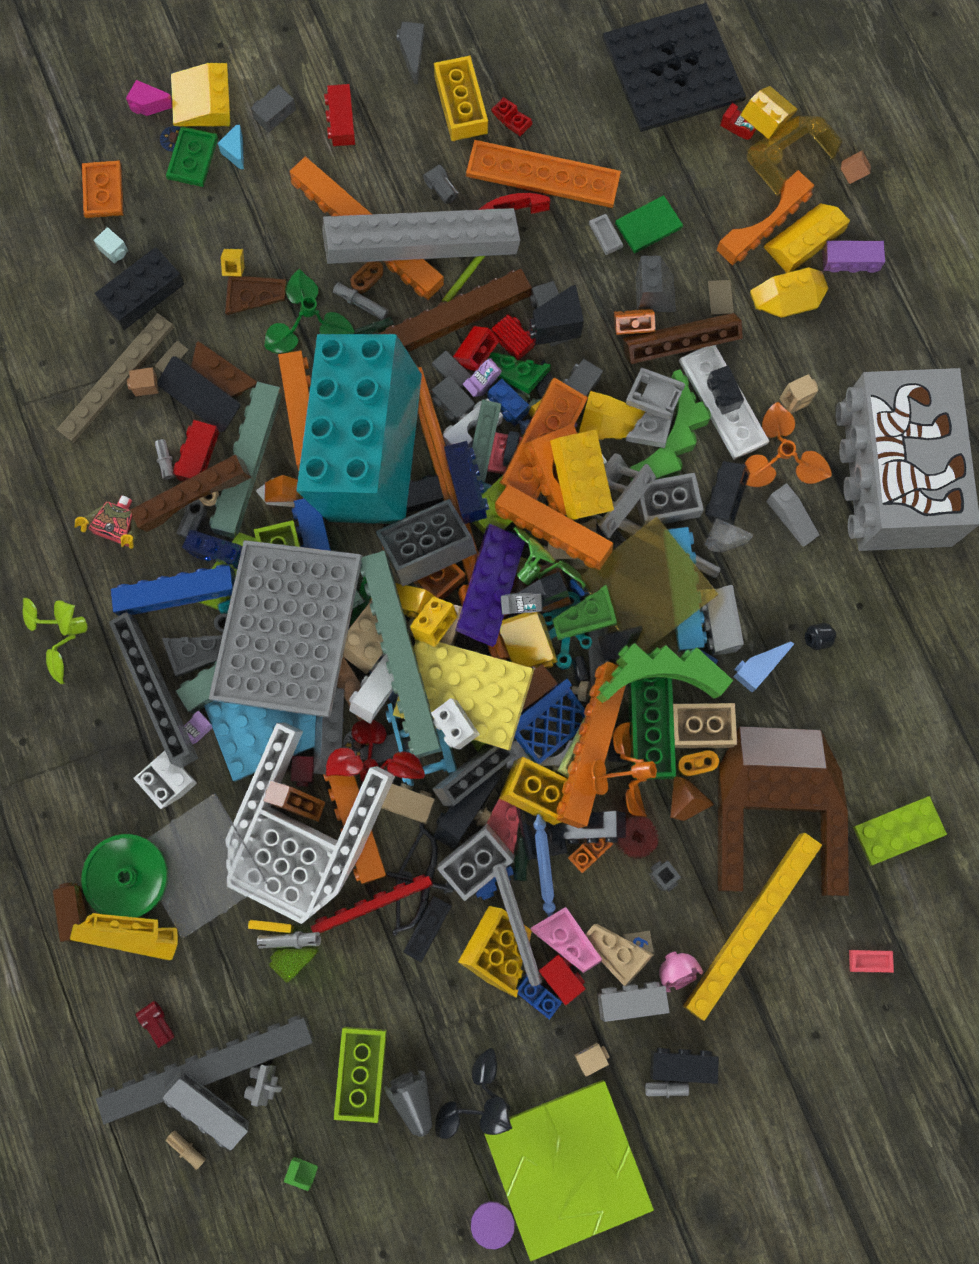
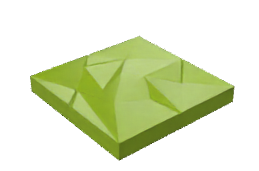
[484,1080,654,1262]

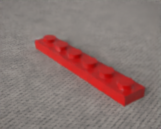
[310,874,434,933]

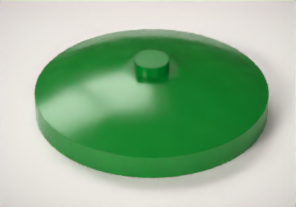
[81,834,168,918]

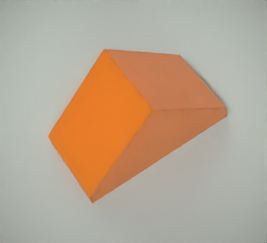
[265,475,303,502]

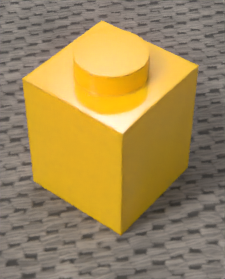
[221,249,245,276]

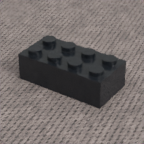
[94,247,184,330]

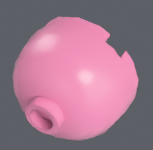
[659,952,703,992]

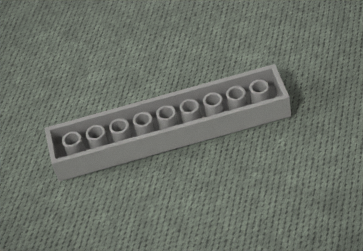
[322,208,520,264]

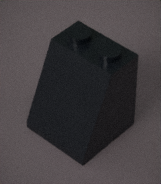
[529,285,584,345]

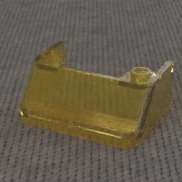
[747,115,843,196]

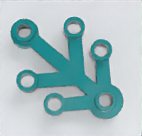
[543,592,592,670]

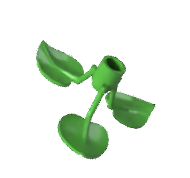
[513,527,586,588]

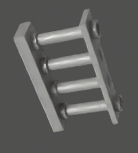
[573,453,656,538]

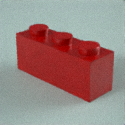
[324,84,355,146]
[173,420,219,482]

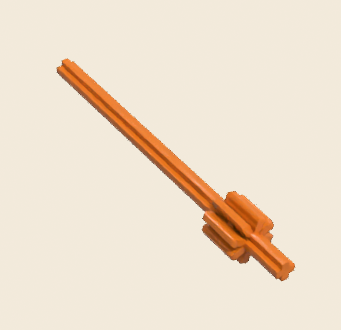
[417,367,510,660]

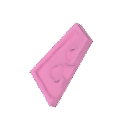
[531,907,602,973]

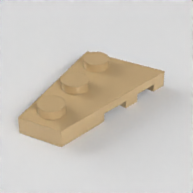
[585,924,654,986]

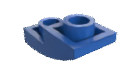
[476,866,514,900]
[516,973,562,1020]

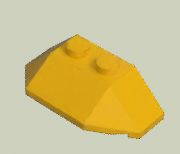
[750,267,828,318]

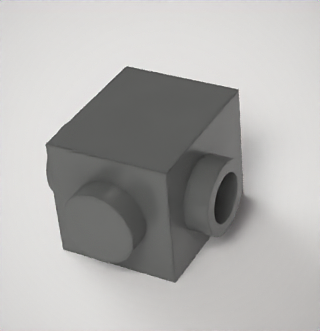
[648,860,681,892]

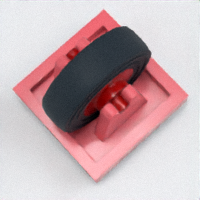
[487,431,522,474]

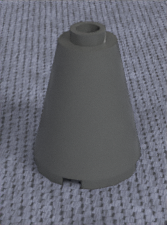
[384,1070,432,1137]

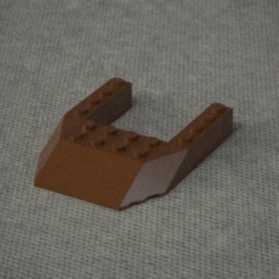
[718,727,849,897]

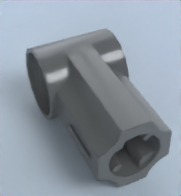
[423,165,458,204]
[176,499,207,540]

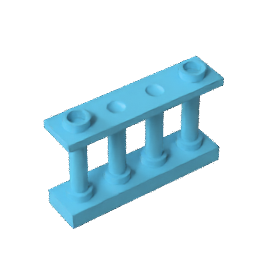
[386,703,457,786]

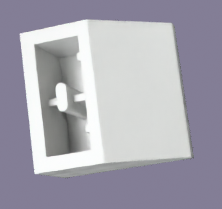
[134,751,197,809]

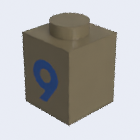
[622,931,653,952]

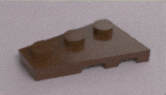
[225,276,287,315]

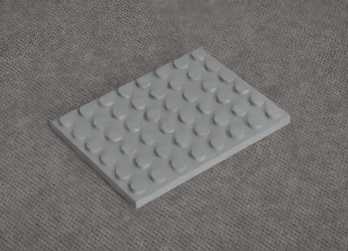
[209,540,362,718]

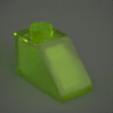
[269,948,319,983]

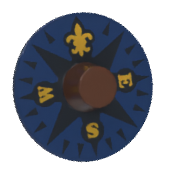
[160,126,181,152]

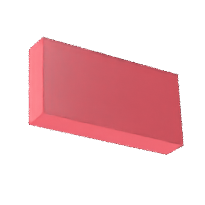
[849,950,894,973]

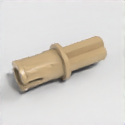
[166,1131,206,1170]

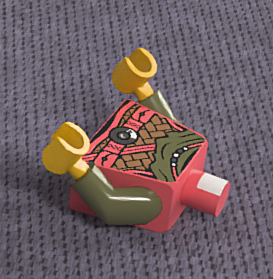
[74,496,140,549]

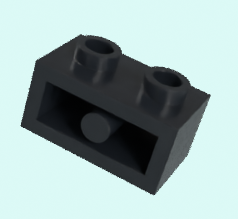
[707,365,744,415]

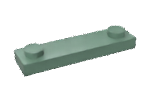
[466,399,501,482]

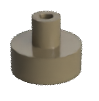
[572,681,591,702]

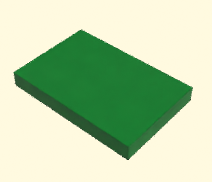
[166,126,218,187]
[615,195,683,254]

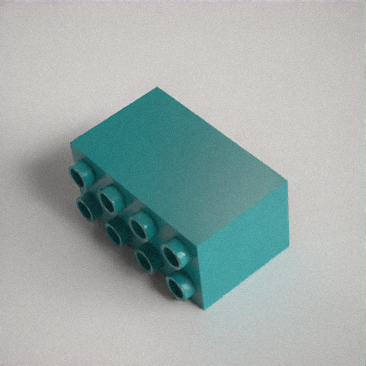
[297,334,422,524]

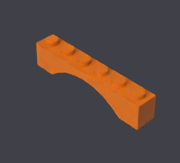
[717,170,814,265]

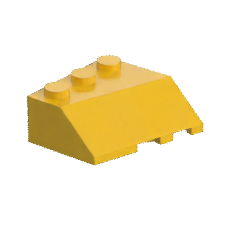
[458,906,532,998]

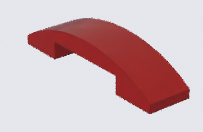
[478,193,550,214]

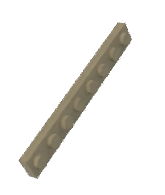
[56,313,174,443]

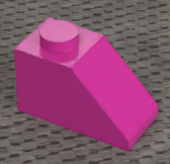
[126,80,172,116]

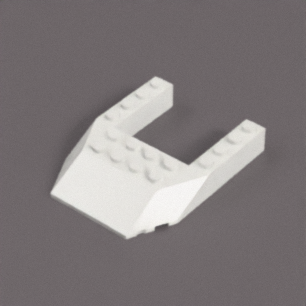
[226,722,395,924]

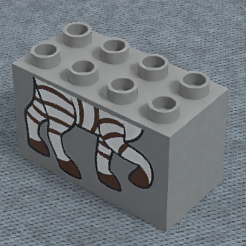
[835,368,979,551]

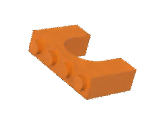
[524,423,577,516]

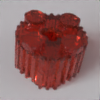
[615,816,659,860]

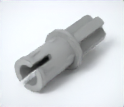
[155,439,175,480]
[645,1081,689,1098]

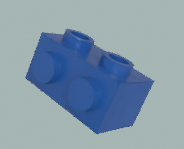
[487,379,529,427]

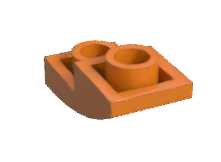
[568,839,614,873]

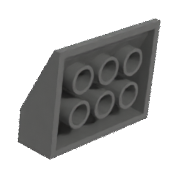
[376,499,477,587]

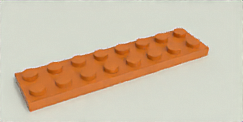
[466,140,621,208]

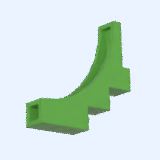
[630,369,711,482]
[596,643,733,703]

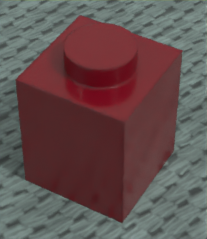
[291,756,314,787]

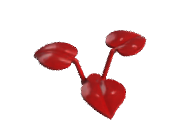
[326,720,425,782]

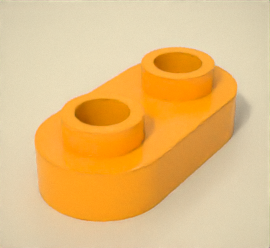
[677,750,719,777]

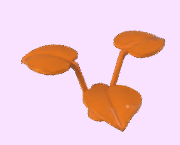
[745,402,832,487]
[591,722,657,817]

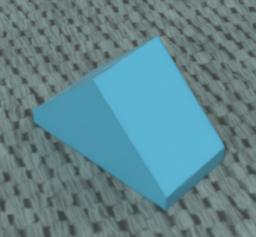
[218,125,244,169]

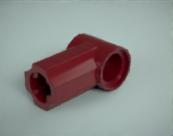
[135,1000,175,1048]

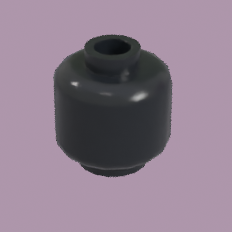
[804,622,836,650]

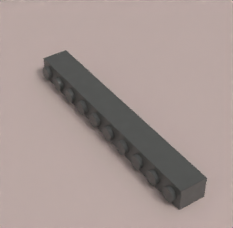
[96,1015,315,1124]

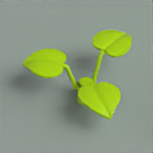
[23,597,87,684]

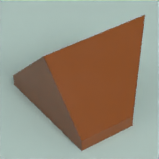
[670,776,715,821]

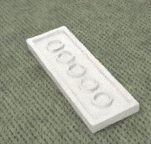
[679,345,769,460]

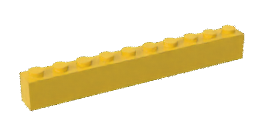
[683,833,822,1021]

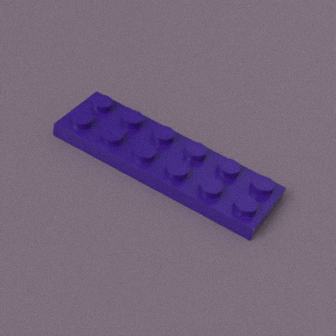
[455,524,525,647]

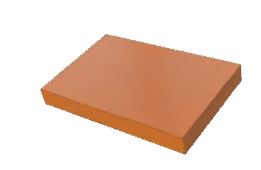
[82,161,123,218]

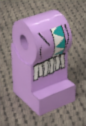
[463,359,502,397]
[184,711,212,745]

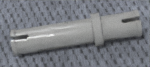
[333,282,389,321]
[257,931,321,949]

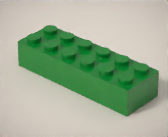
[628,654,676,780]

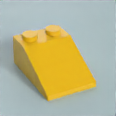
[741,86,798,139]

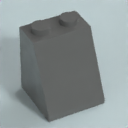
[635,256,676,312]

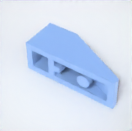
[733,642,794,692]

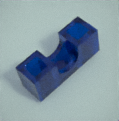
[182,530,242,570]

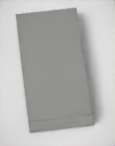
[589,214,623,255]

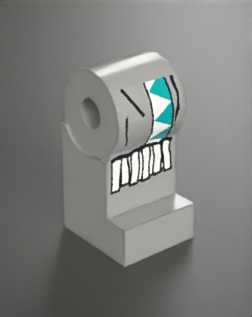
[501,593,542,614]

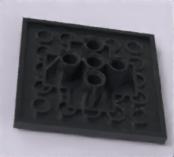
[602,3,746,132]

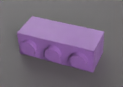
[822,241,885,273]

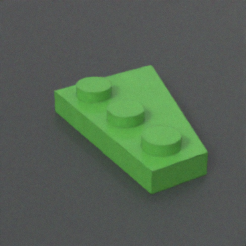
[553,585,617,640]

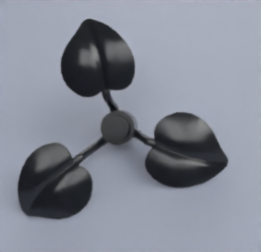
[435,1048,512,1139]

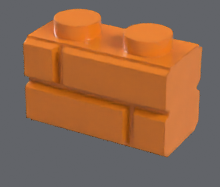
[614,309,655,335]

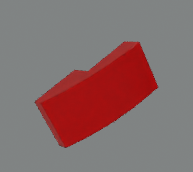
[491,97,532,136]

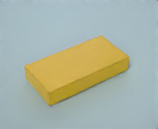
[248,920,294,933]

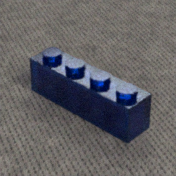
[444,441,489,524]

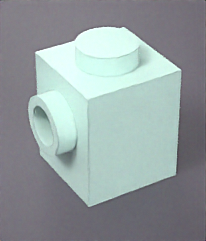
[94,227,128,264]

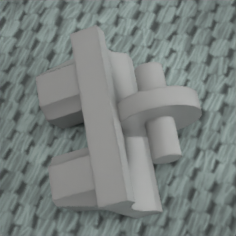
[244,1065,282,1106]

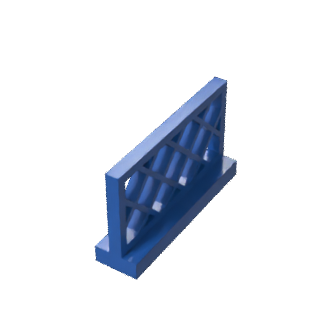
[514,679,585,764]

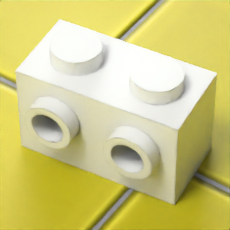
[431,698,480,750]

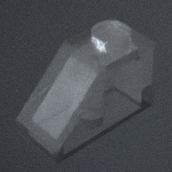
[704,518,753,552]

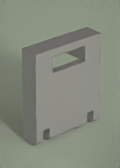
[626,368,685,420]

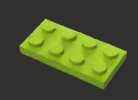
[853,796,947,866]

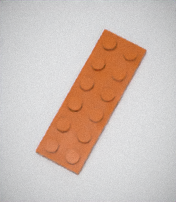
[500,378,588,500]

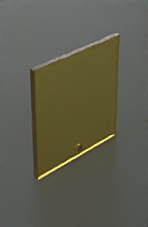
[581,517,719,652]

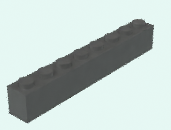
[109,612,199,768]

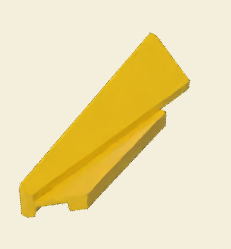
[70,913,178,960]

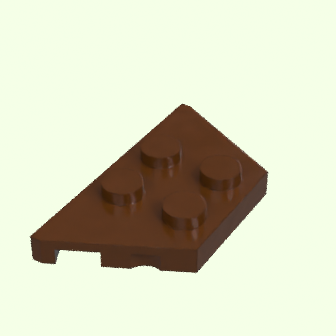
[191,341,257,397]

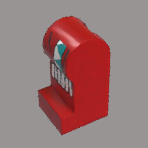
[720,103,757,140]

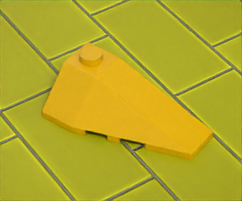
[579,391,646,440]

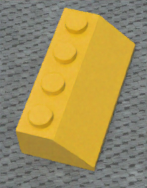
[764,203,850,273]

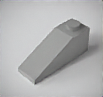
[766,483,819,547]

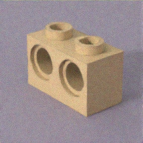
[779,374,818,414]

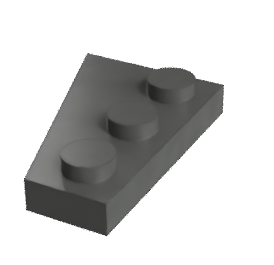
[162,635,223,677]

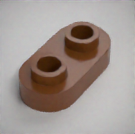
[351,261,384,293]

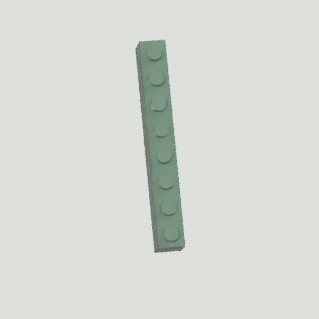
[209,382,282,538]

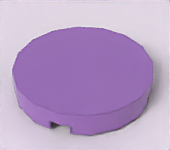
[471,1201,515,1249]

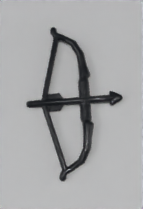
[386,823,454,936]

